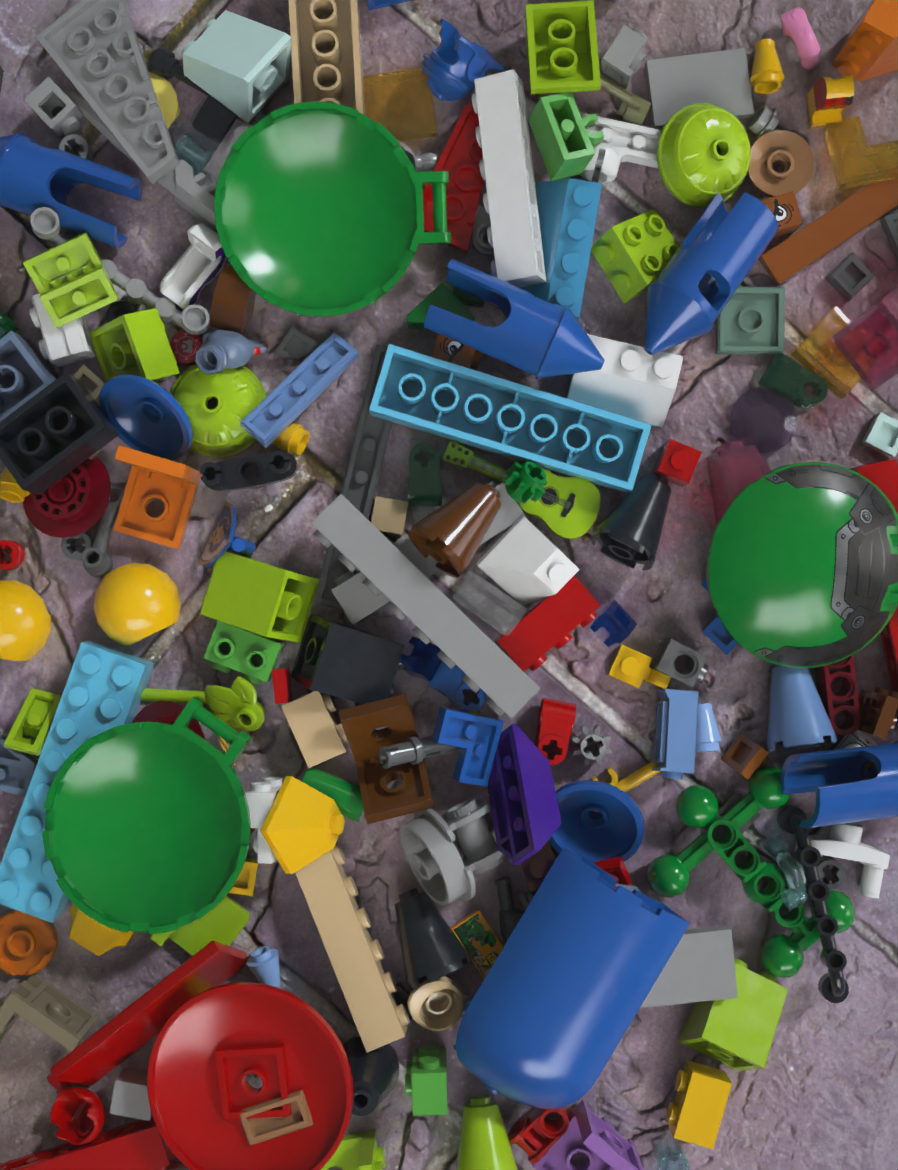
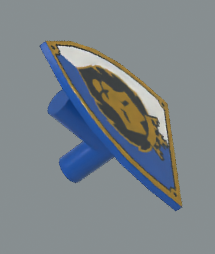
[198,501,256,566]

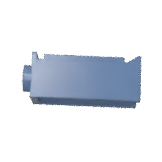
[652,689,698,780]

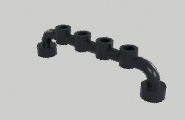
[777,806,849,1003]

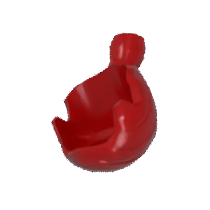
[47,1073,106,1145]

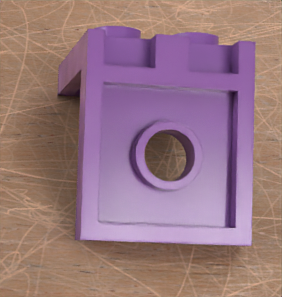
[532,1099,644,1170]

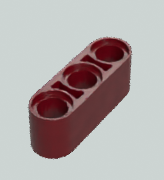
[815,655,861,736]

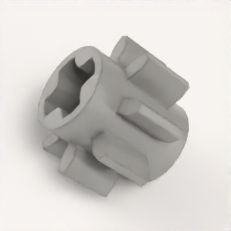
[571,724,612,766]

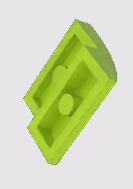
[23,232,119,328]

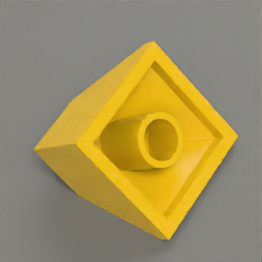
[260,776,345,874]

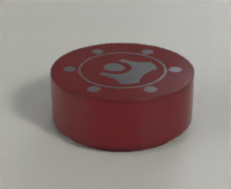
[170,330,203,365]

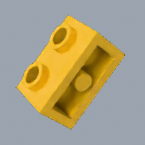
[666,1060,732,1149]

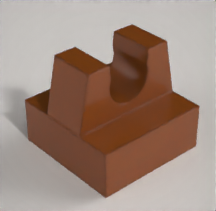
[721,733,770,779]

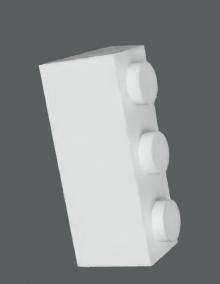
[567,334,684,428]

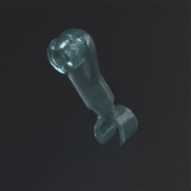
[764,836,807,909]

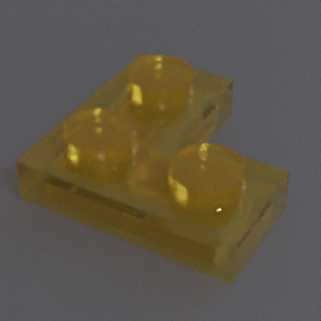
[824,116,898,190]

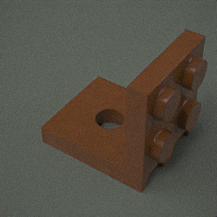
[339,694,435,824]

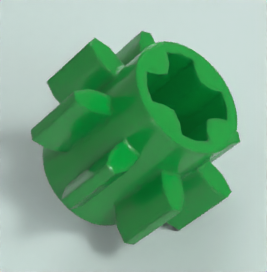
[504,461,547,504]

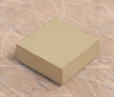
[371,496,409,535]

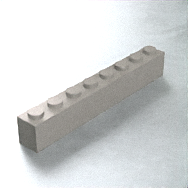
[312,494,541,718]

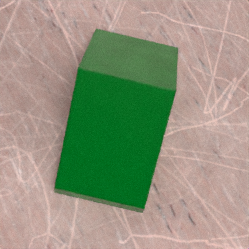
[407,282,475,329]

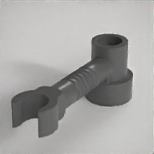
[82,490,124,578]

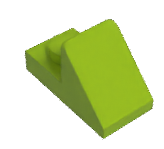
[4,688,62,756]

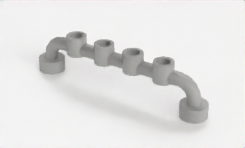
[30,207,209,335]

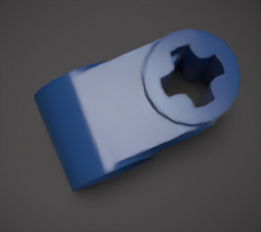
[423,658,486,712]

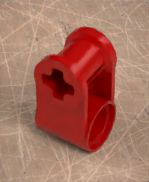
[534,698,576,765]
[508,1106,569,1164]

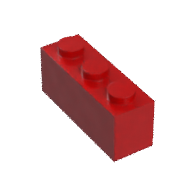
[496,575,601,672]

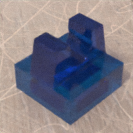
[590,599,637,647]
[399,636,442,681]

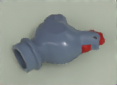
[196,330,268,374]

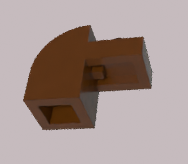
[210,264,257,335]

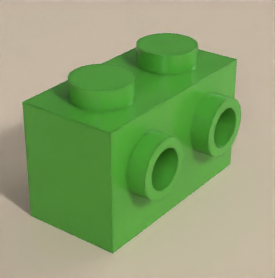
[204,621,285,685]
[405,1044,448,1116]

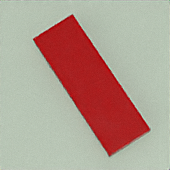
[50,940,249,1085]

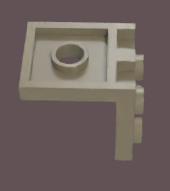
[0,973,99,1052]

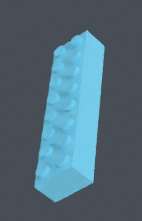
[369,344,652,493]
[0,641,155,923]

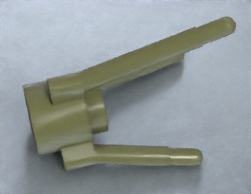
[600,72,651,126]

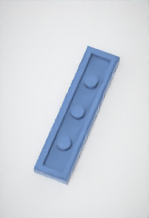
[240,332,359,448]

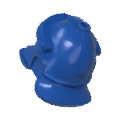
[421,19,504,101]

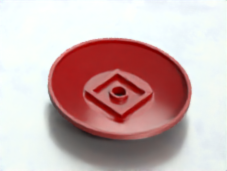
[147,982,354,1170]

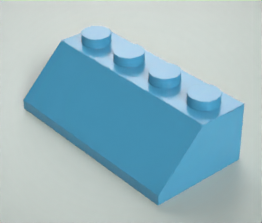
[519,178,602,320]

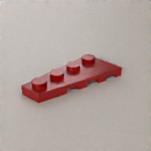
[423,103,484,255]

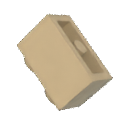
[281,691,349,768]

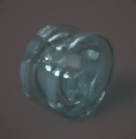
[657,1146,690,1170]

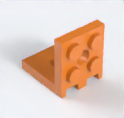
[113,445,202,550]

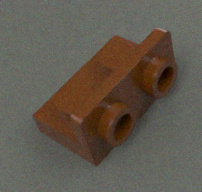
[858,687,898,739]

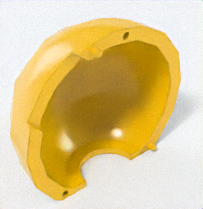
[93,562,181,647]
[0,580,51,661]

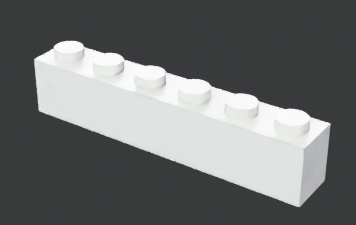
[472,69,546,287]

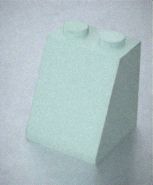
[182,10,292,123]

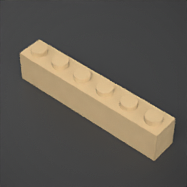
[295,844,410,1053]

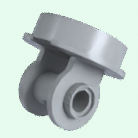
[399,798,503,906]

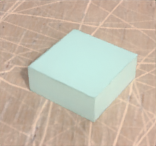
[861,412,898,458]

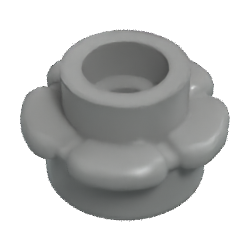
[748,105,779,138]

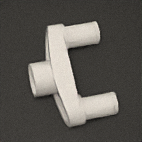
[793,823,890,898]

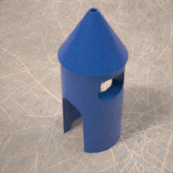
[0,133,142,248]
[645,192,778,355]
[424,259,605,379]
[780,741,898,829]

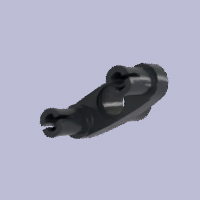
[200,451,298,491]

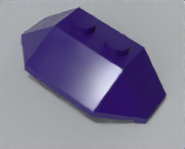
[488,724,562,865]

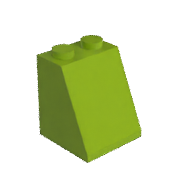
[200,551,320,643]
[677,958,788,1071]

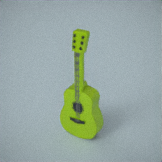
[443,441,601,540]

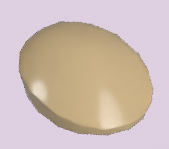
[407,976,464,1031]

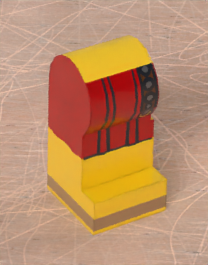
[805,74,854,129]

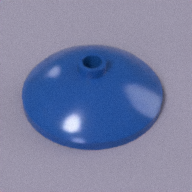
[99,375,193,461]
[548,780,644,862]

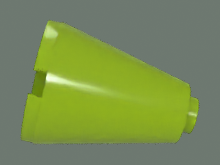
[456,1095,518,1170]

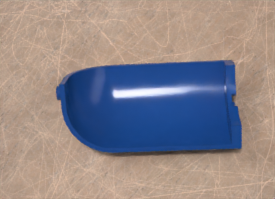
[456,848,690,1109]

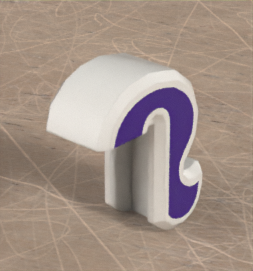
[160,223,227,309]

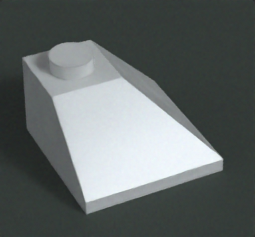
[476,515,580,606]

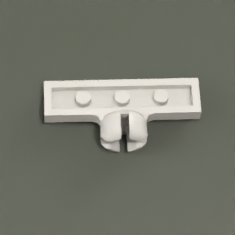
[579,112,662,184]

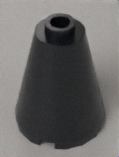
[591,473,671,570]
[394,888,472,989]
[342,1036,399,1116]

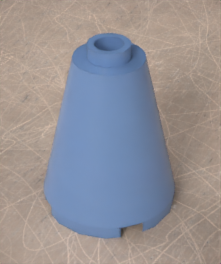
[767,665,837,752]

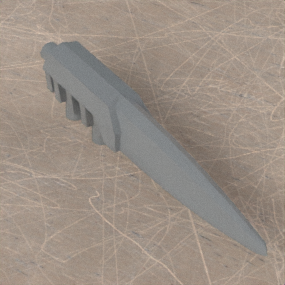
[65,91,218,234]

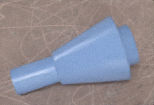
[246,946,281,989]

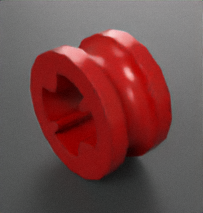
[0,540,25,570]

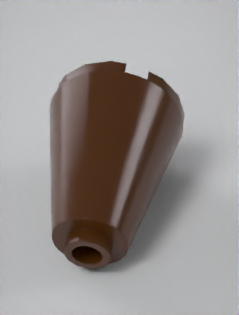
[408,483,501,578]

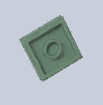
[715,286,785,356]

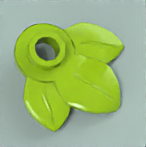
[205,676,265,731]

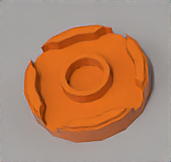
[0,909,58,976]

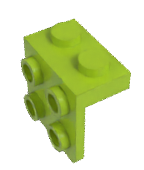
[591,210,679,304]
[150,895,250,956]

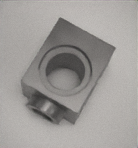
[651,638,708,687]

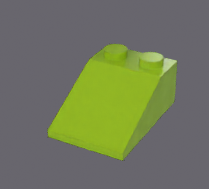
[525,0,601,94]

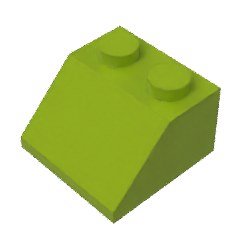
[89,308,180,383]

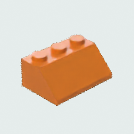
[831,0,898,81]

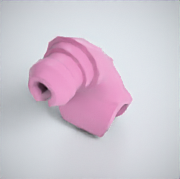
[781,7,821,70]

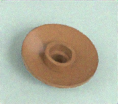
[747,130,814,197]

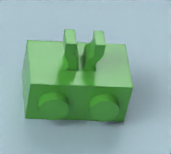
[528,92,604,181]

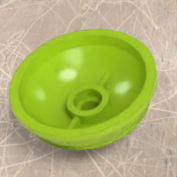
[657,103,751,208]
[171,363,267,458]

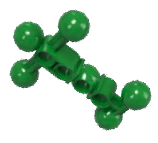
[647,766,855,978]

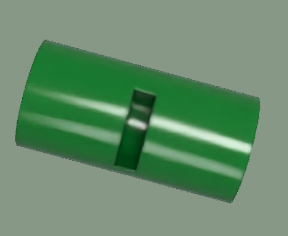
[302,767,363,822]

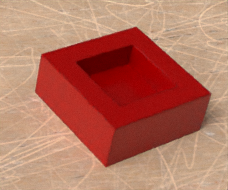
[272,667,293,704]

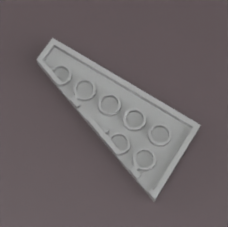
[35,0,179,184]

